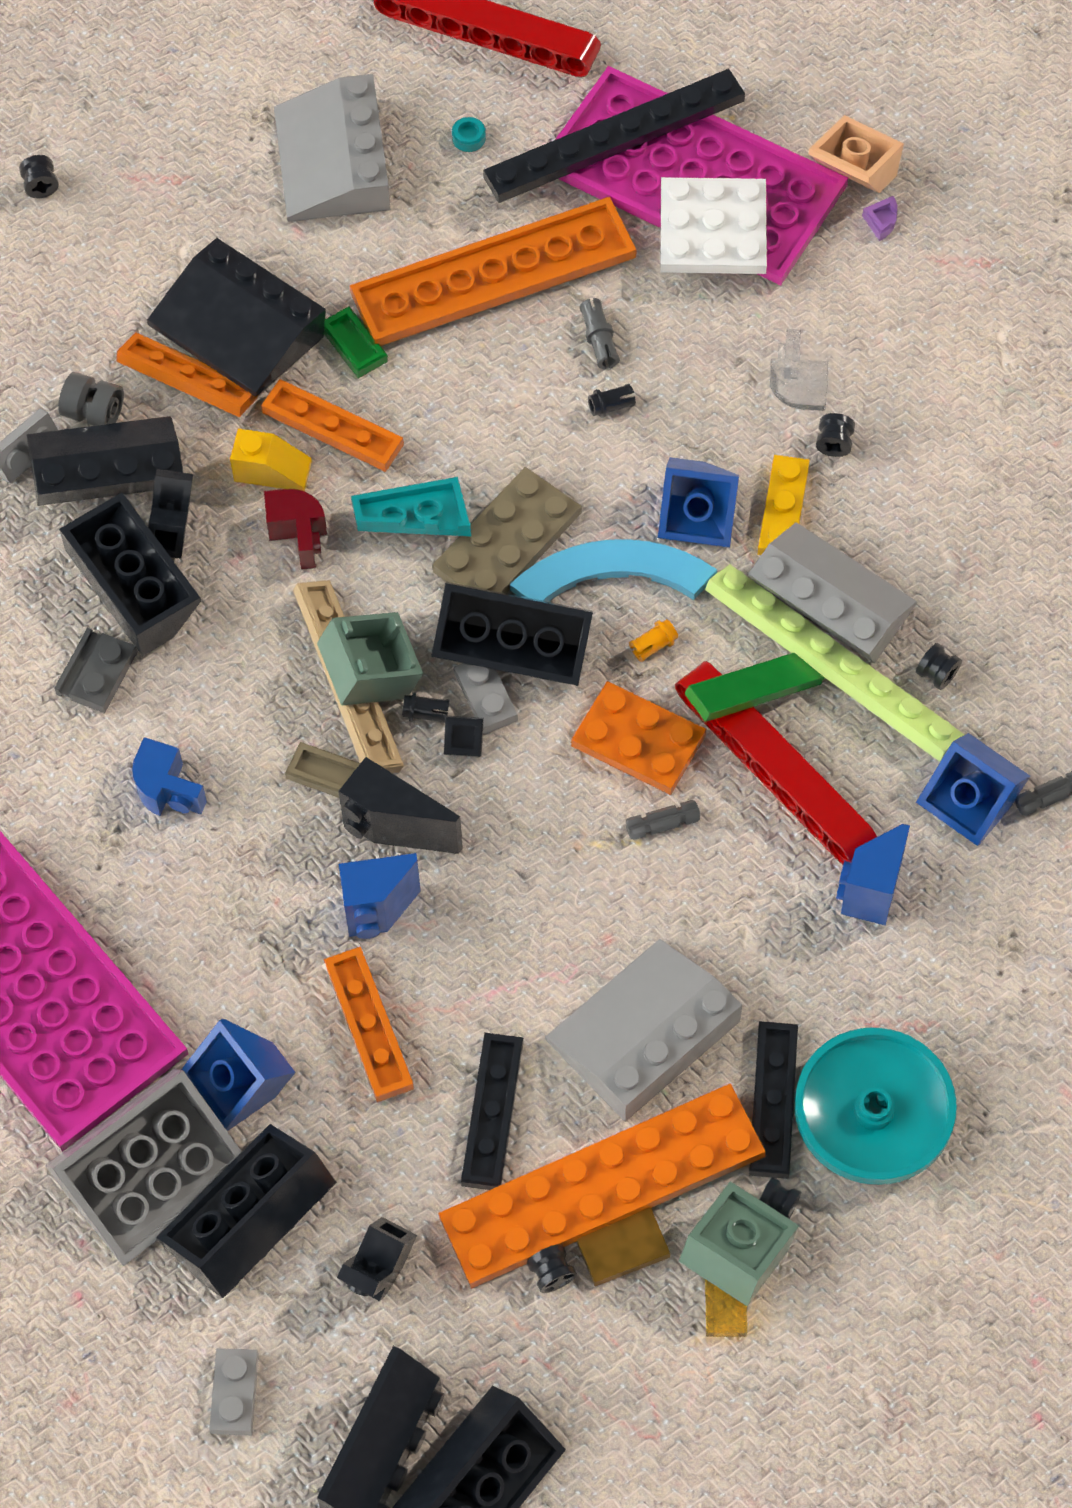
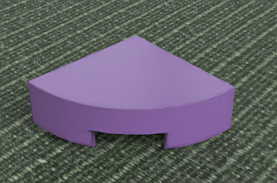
[862,196,898,241]

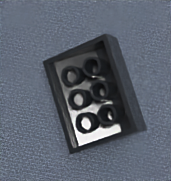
[147,238,326,397]

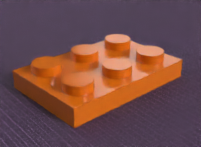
[571,681,707,795]

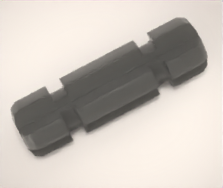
[1015,771,1072,816]
[626,800,700,840]

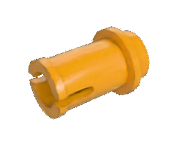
[629,619,678,662]

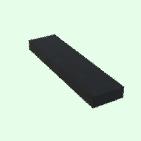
[749,1021,798,1179]
[461,1032,524,1190]

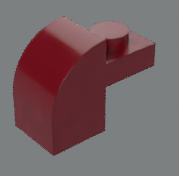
[264,489,327,570]

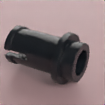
[588,384,636,418]
[402,692,450,723]

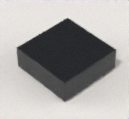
[444,716,484,757]

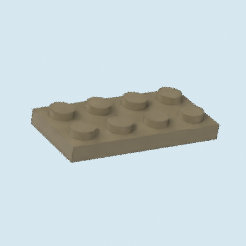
[432,467,582,593]

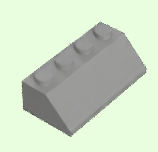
[748,522,917,663]

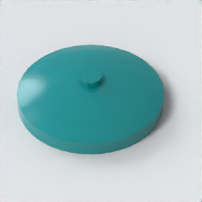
[795,1027,957,1185]

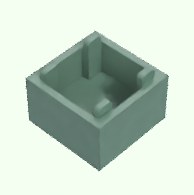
[317,612,423,706]
[679,1181,799,1306]

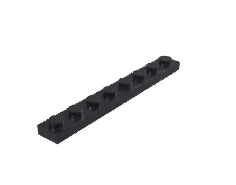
[483,68,745,203]

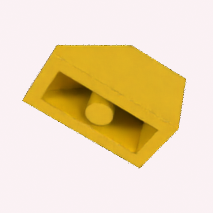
[230,428,312,491]

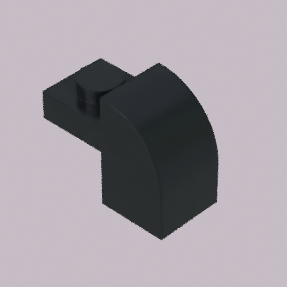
[148,469,193,559]
[337,1217,417,1301]

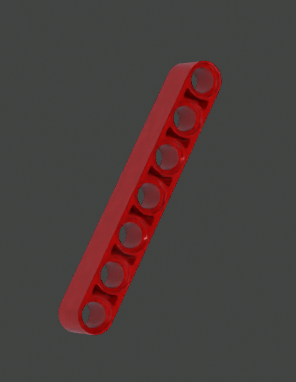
[374,0,601,77]
[675,661,877,865]

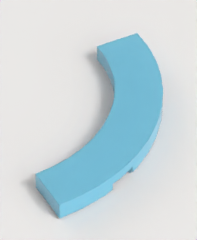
[510,539,717,602]

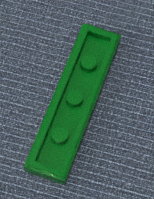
[685,653,825,722]

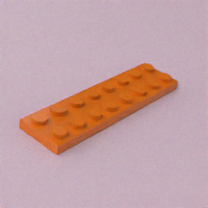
[350,196,637,346]
[438,1083,765,1289]

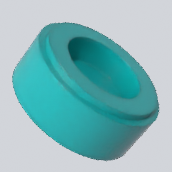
[452,117,486,152]

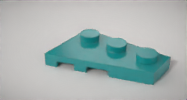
[351,477,472,537]

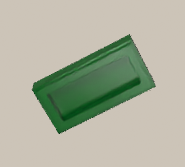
[324,306,388,379]

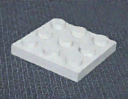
[660,177,767,274]

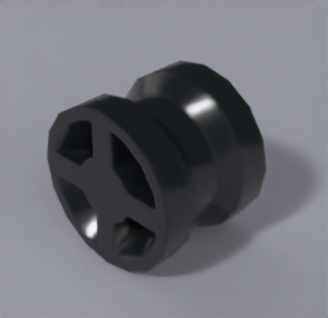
[19,155,59,198]
[816,413,855,457]
[916,643,962,690]
[759,1177,802,1219]
[527,1244,577,1293]

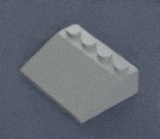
[274,74,391,222]
[545,939,742,1122]
[45,1069,242,1266]

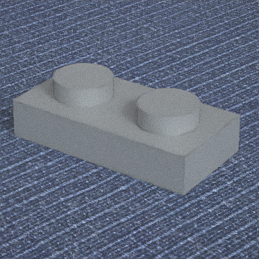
[0,408,58,483]
[454,663,518,735]
[209,1348,259,1436]

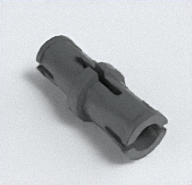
[579,298,620,369]

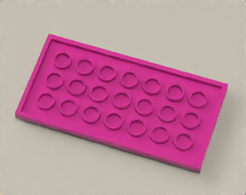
[555,66,848,286]
[0,831,189,1152]

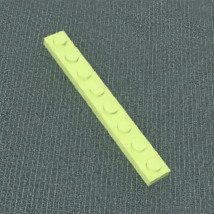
[705,564,965,762]

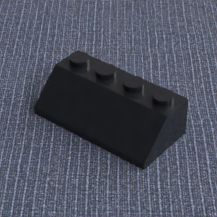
[27,416,183,506]
[59,492,201,656]
[431,582,593,686]
[156,1124,337,1298]
[317,1345,445,1508]
[392,1385,566,1508]

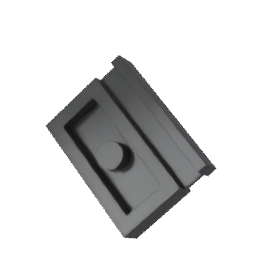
[54,627,137,713]

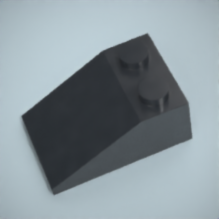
[338,757,463,854]

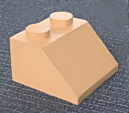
[808,115,904,193]

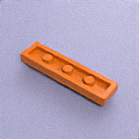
[116,332,258,417]
[261,379,404,472]
[324,946,414,1102]

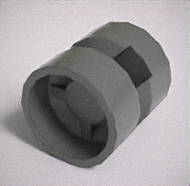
[58,372,124,426]

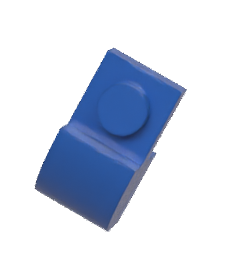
[132,737,207,816]

